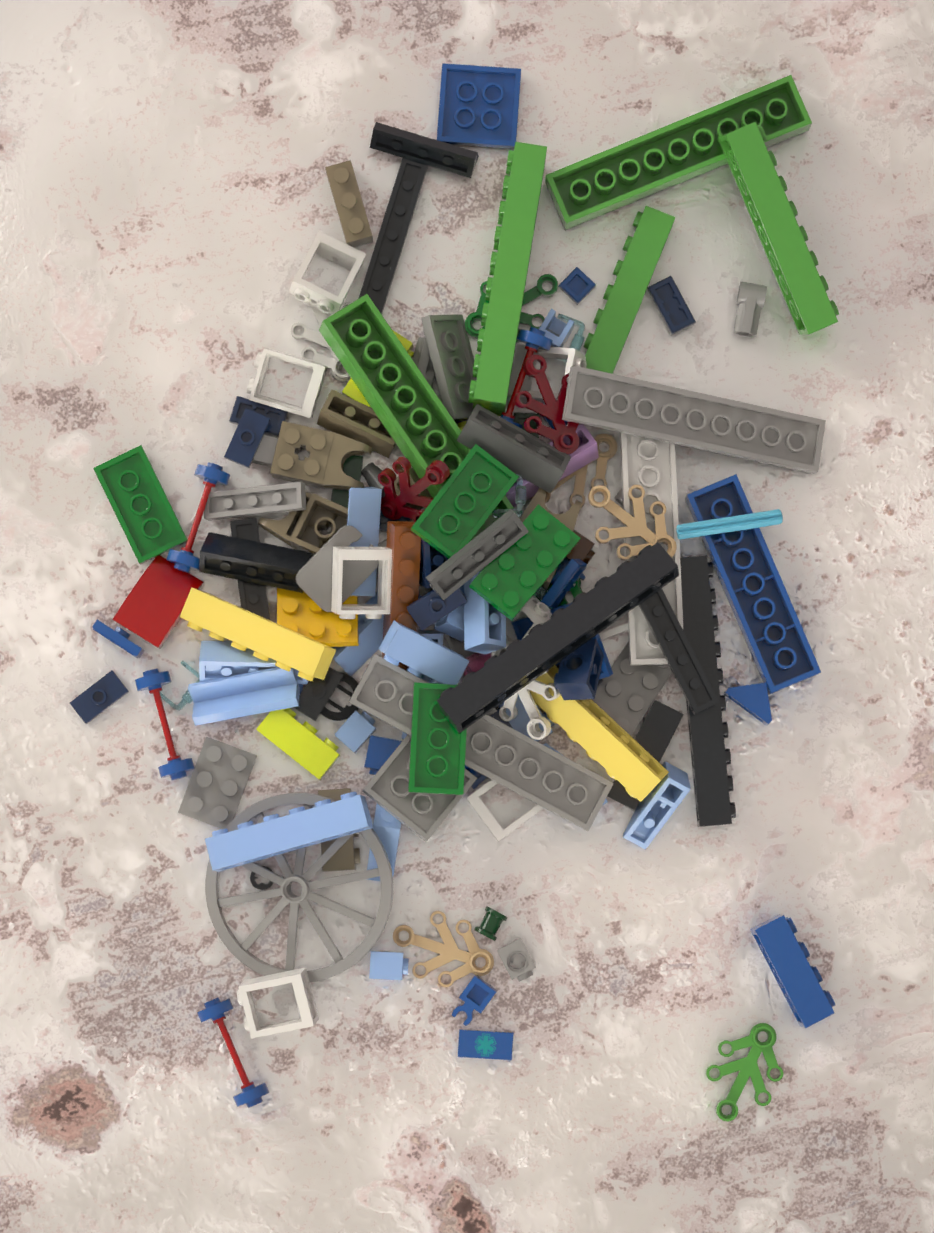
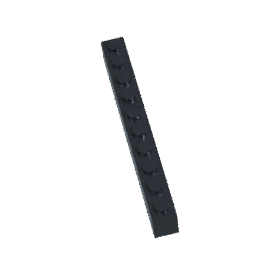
[437,542,679,734]
[680,555,736,827]

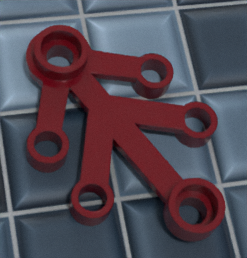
[514,354,579,455]
[378,457,450,522]

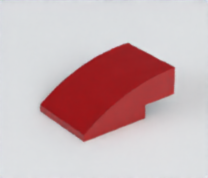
[112,555,204,649]

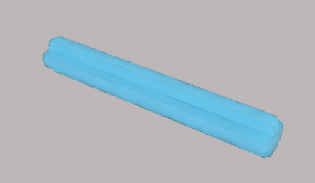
[676,509,783,540]

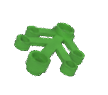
[706,1023,783,1122]

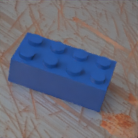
[750,915,835,1028]

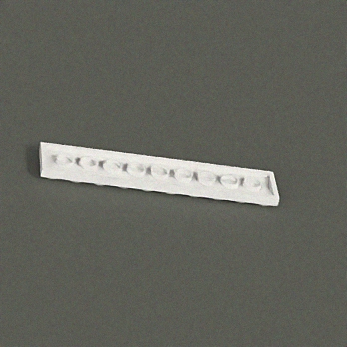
[620,432,683,665]

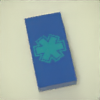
[458,1029,513,1060]

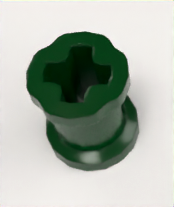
[474,906,508,941]

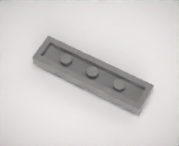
[204,482,306,521]

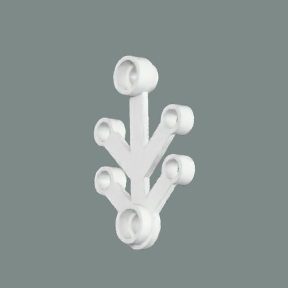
[291,284,351,382]
[491,640,560,740]

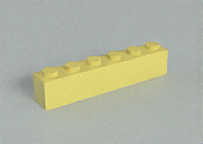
[180,588,336,681]
[529,665,669,802]

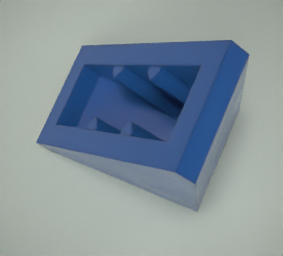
[723,682,772,726]

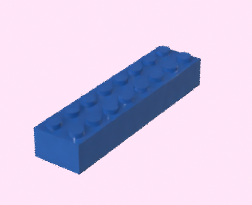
[685,474,821,695]

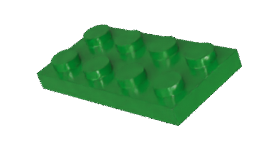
[410,444,519,559]
[93,445,188,565]
[469,504,581,621]
[408,682,467,795]

